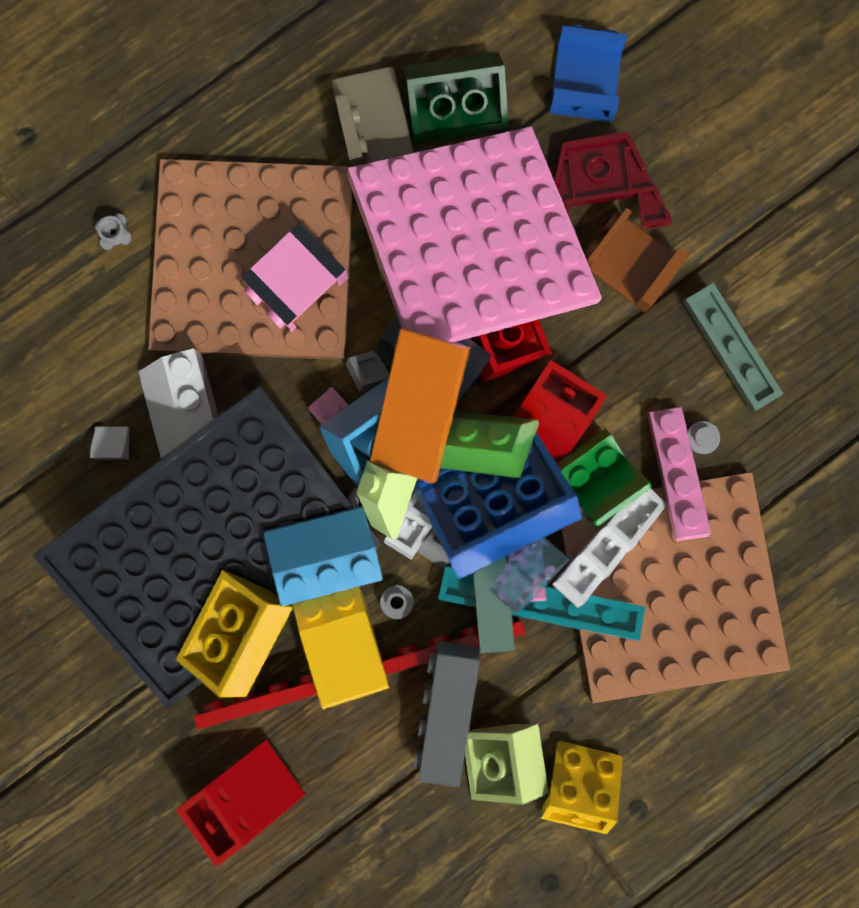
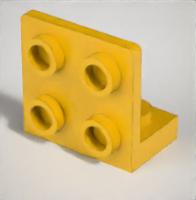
[541,741,623,834]

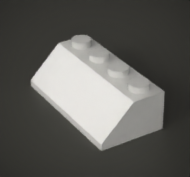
[138,348,218,458]

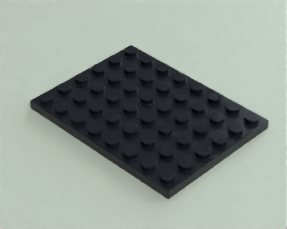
[33,385,382,709]

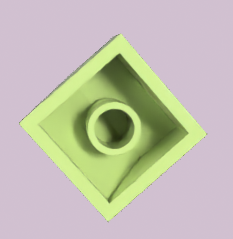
[465,724,549,804]

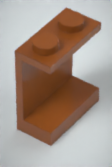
[584,208,691,313]

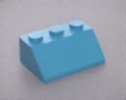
[319,377,390,487]
[263,506,383,607]

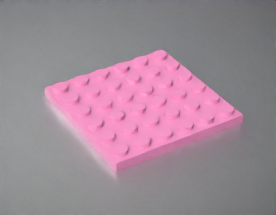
[347,127,602,342]

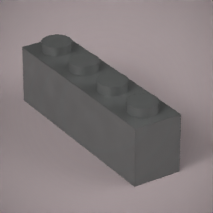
[414,641,480,787]

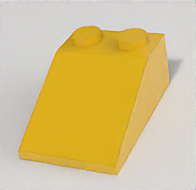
[293,586,389,709]

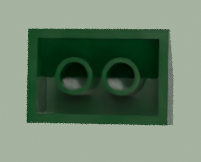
[403,51,509,143]

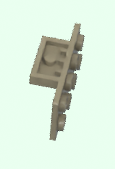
[331,67,413,167]

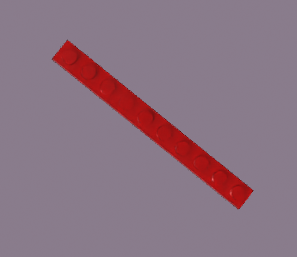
[194,616,526,730]

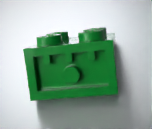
[557,428,652,526]

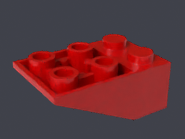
[514,360,607,464]
[176,739,306,867]

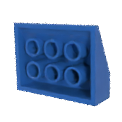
[414,432,582,579]

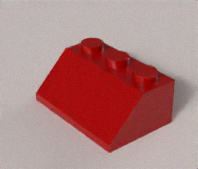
[469,319,552,383]

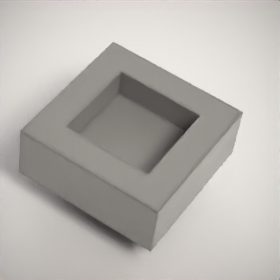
[346,350,390,392]

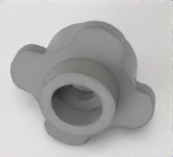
[95,214,132,250]

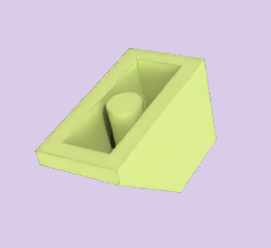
[357,461,417,539]

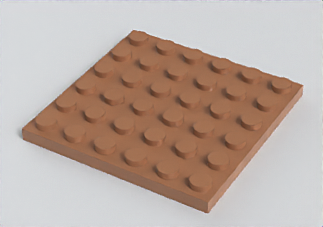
[148,159,353,360]
[560,472,790,703]

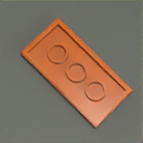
[370,328,470,483]

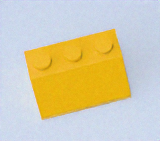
[176,570,293,697]

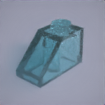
[490,537,569,614]

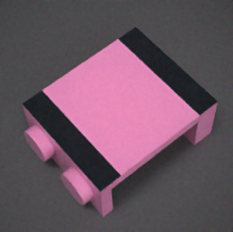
[241,223,348,332]

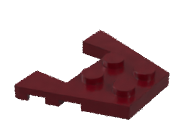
[555,131,672,230]

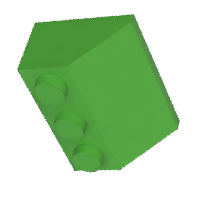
[440,411,539,478]

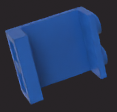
[549,25,627,122]

